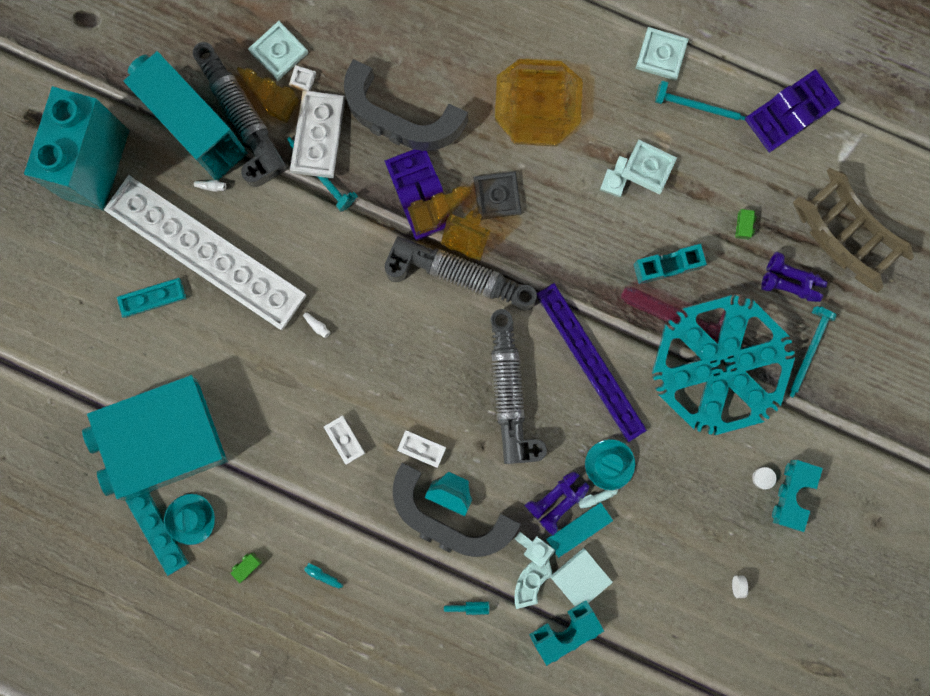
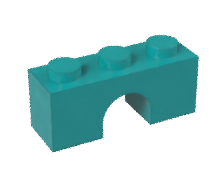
[633,244,707,285]
[772,460,823,532]
[529,601,604,666]

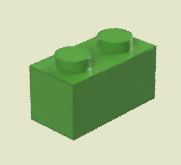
[735,209,756,240]
[230,553,262,583]

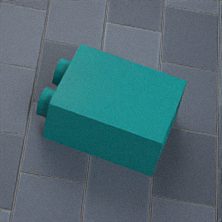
[123,51,248,180]
[24,86,130,211]
[82,375,228,501]

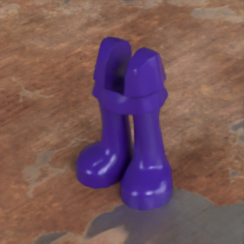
[761,251,828,302]
[524,471,589,536]

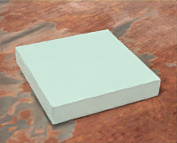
[248,21,309,81]
[635,27,689,81]
[621,139,677,194]
[550,548,613,606]

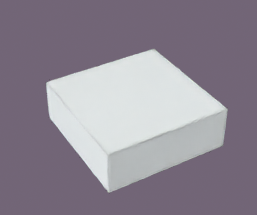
[289,65,316,91]

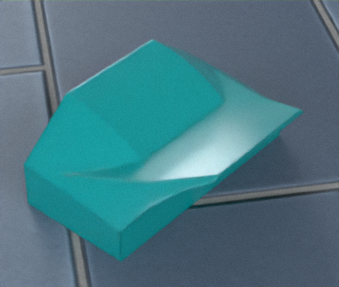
[425,472,472,516]

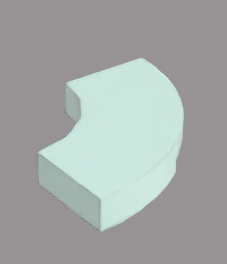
[514,560,553,609]

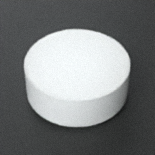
[752,467,776,489]
[732,575,748,598]

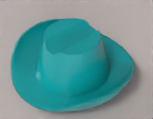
[585,440,635,490]
[164,494,215,545]

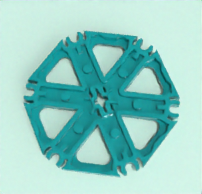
[652,295,795,435]

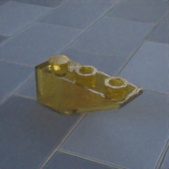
[237,67,299,123]
[407,186,471,236]

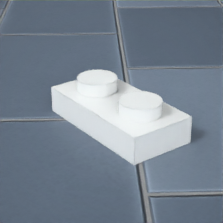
[324,416,365,465]
[397,431,446,468]

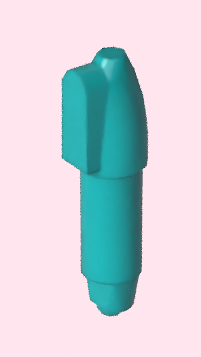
[304,563,343,589]

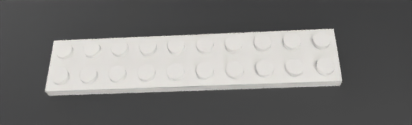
[104,175,307,331]

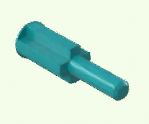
[444,601,490,615]

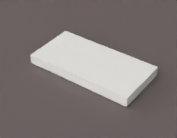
[290,90,346,178]

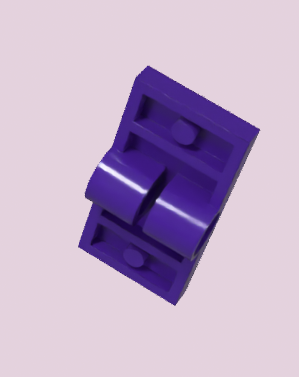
[745,69,841,153]
[385,149,456,241]

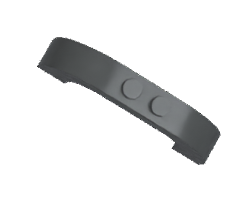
[344,59,469,151]
[393,462,521,557]

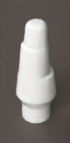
[194,180,226,192]
[303,312,330,338]

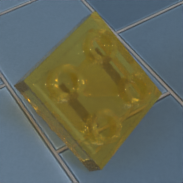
[441,210,491,261]

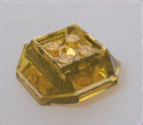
[495,59,583,147]

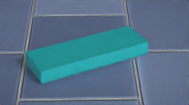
[117,278,187,318]
[546,502,613,558]

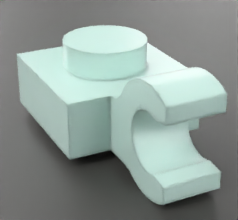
[600,156,627,197]
[515,532,555,568]

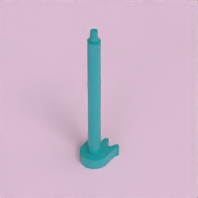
[655,81,746,121]
[287,137,358,212]
[789,306,837,398]

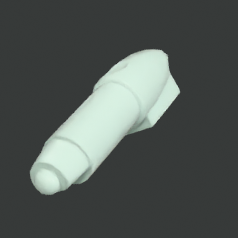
[579,489,618,508]

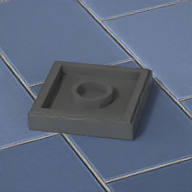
[473,171,522,220]

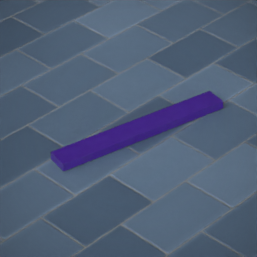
[537,283,647,442]

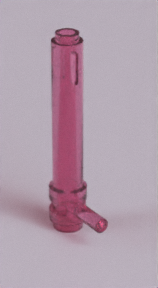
[620,286,725,343]

